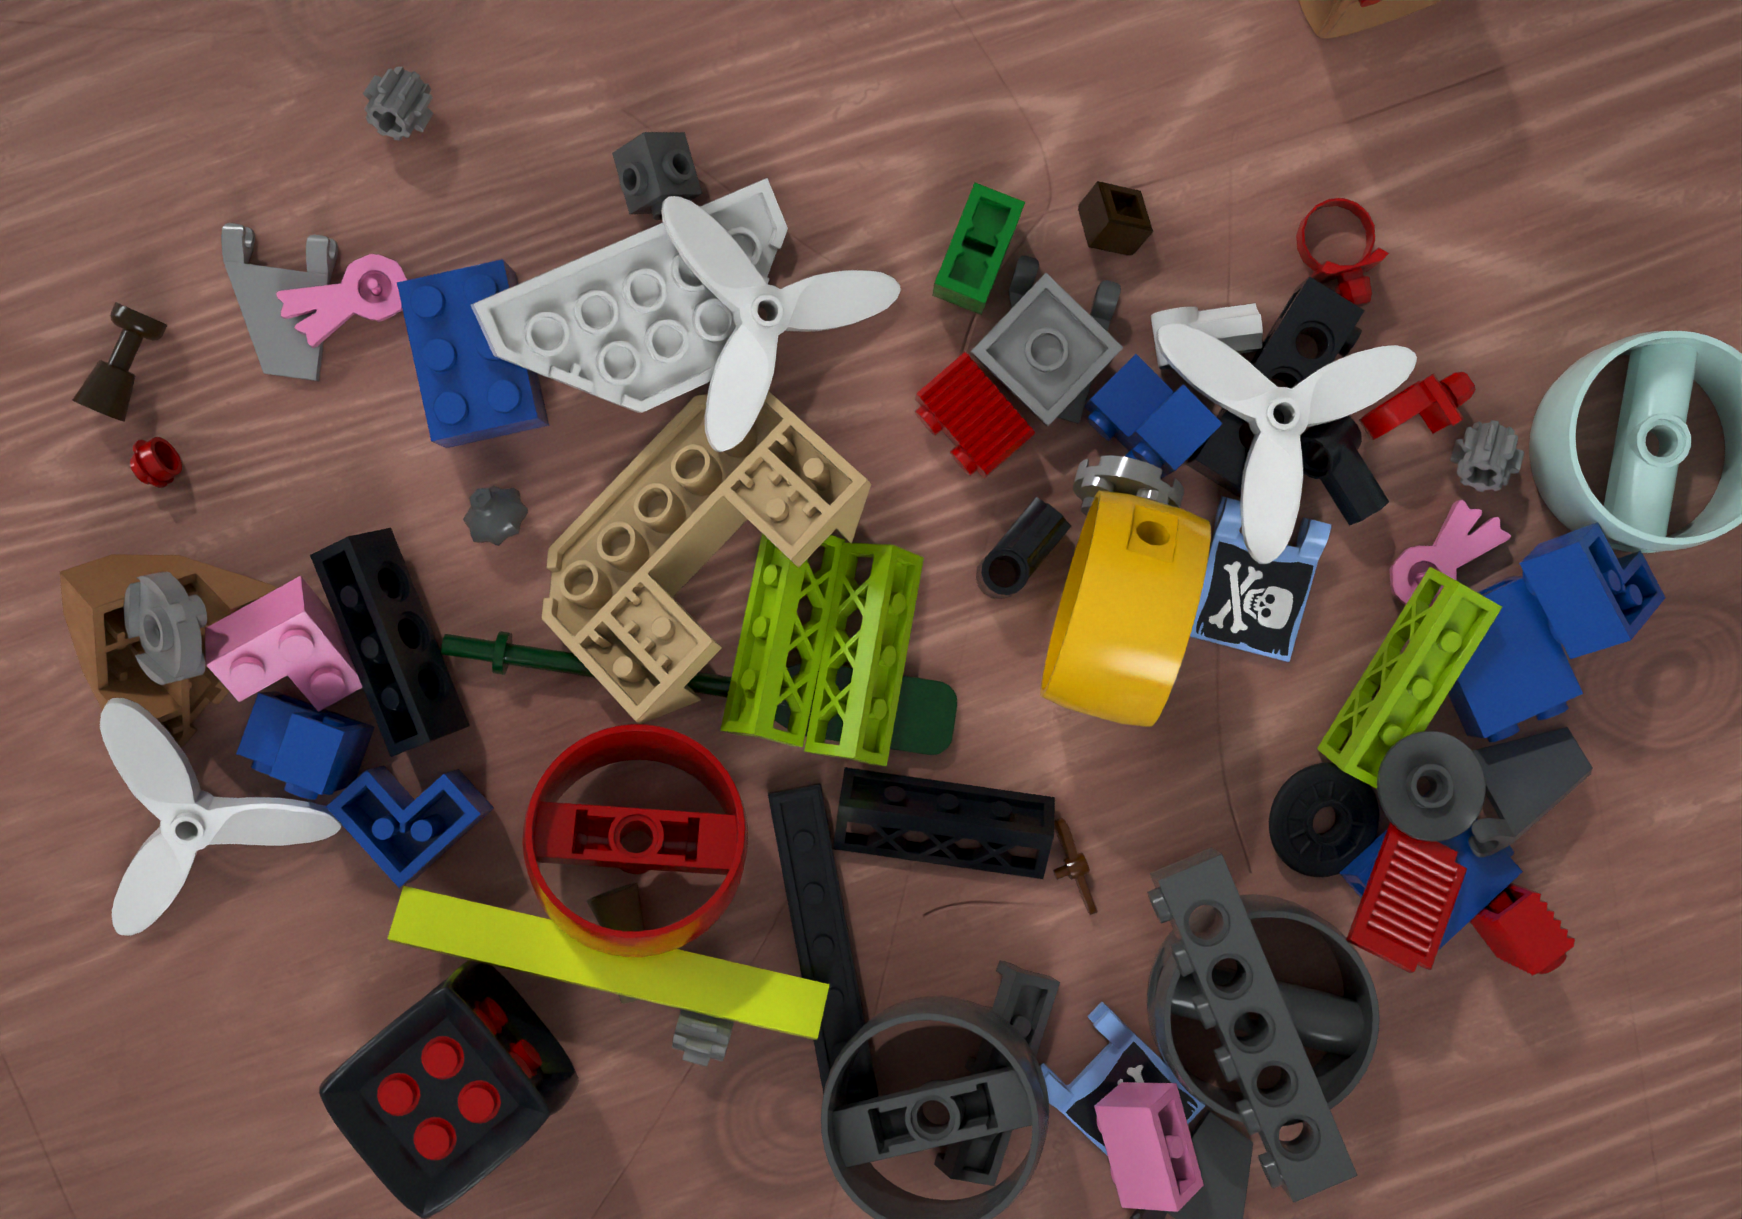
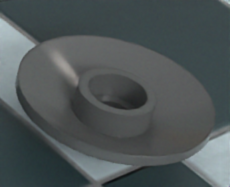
[1377,731,1486,841]

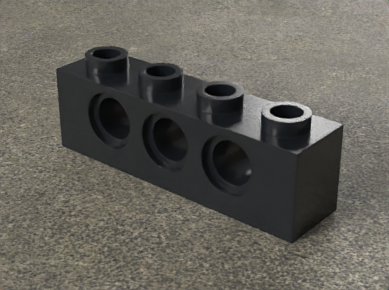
[1186,276,1365,498]
[310,528,470,757]

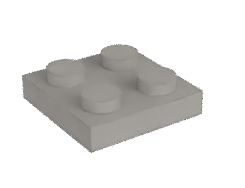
[970,273,1124,426]

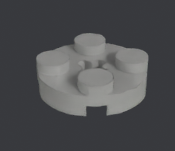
[1073,455,1184,516]
[124,571,207,685]

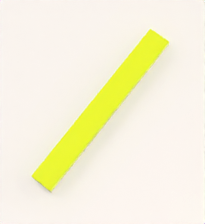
[387,886,830,1040]

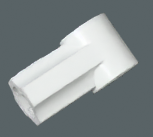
[1151,303,1263,369]

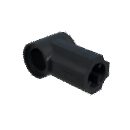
[1300,416,1389,526]
[976,497,1071,599]

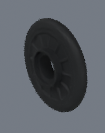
[1269,763,1379,877]

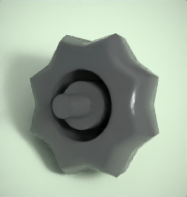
[463,486,528,546]

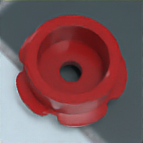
[130,437,182,488]

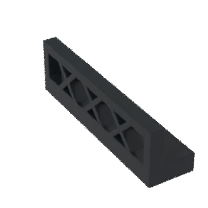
[833,767,1055,879]

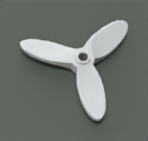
[661,196,901,452]
[1156,323,1417,564]
[100,698,342,936]

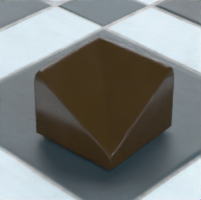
[1078,181,1153,255]

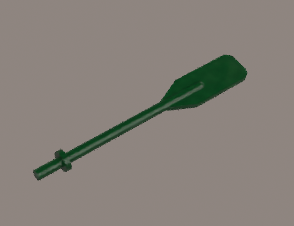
[441,631,957,755]

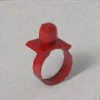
[1296,198,1389,307]
[1359,372,1476,440]

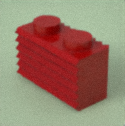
[915,352,1035,479]
[1470,883,1575,976]

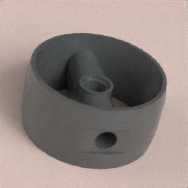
[1147,894,1380,1126]
[821,996,1049,1219]

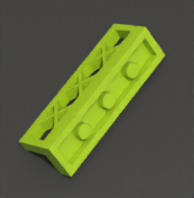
[720,533,845,747]
[804,542,924,767]
[1317,567,1502,789]

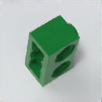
[932,182,1025,315]

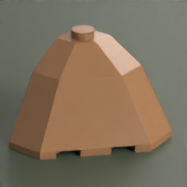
[60,554,277,748]

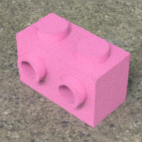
[1094,1082,1204,1212]

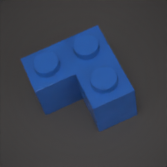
[1084,354,1223,479]
[1519,522,1666,659]
[236,691,375,800]
[326,765,494,888]

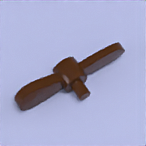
[1053,818,1098,915]

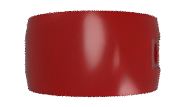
[522,724,748,957]

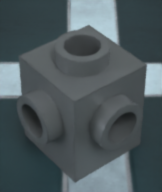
[612,132,702,220]

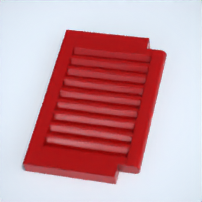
[1346,822,1467,973]

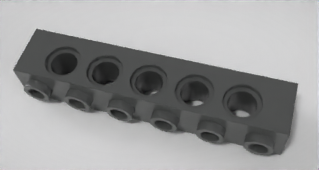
[1147,847,1358,1203]

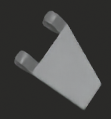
[221,223,338,381]

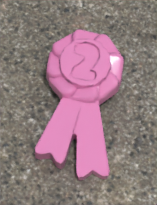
[276,254,407,348]
[1389,500,1511,608]

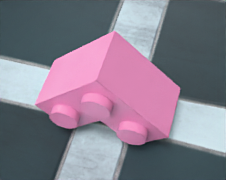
[205,576,362,712]

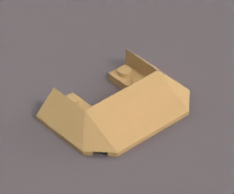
[542,391,871,724]

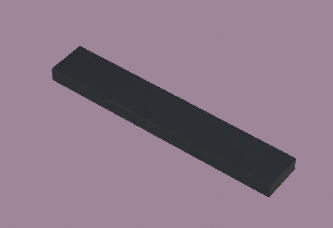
[768,783,879,1104]

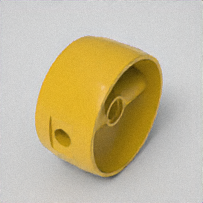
[1040,490,1211,727]

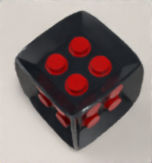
[319,960,579,1219]

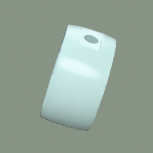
[1529,331,1742,553]

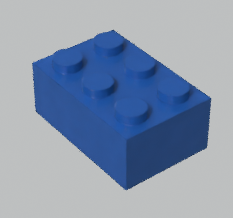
[397,259,549,448]

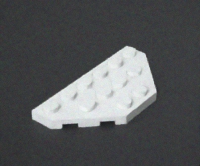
[471,178,788,413]

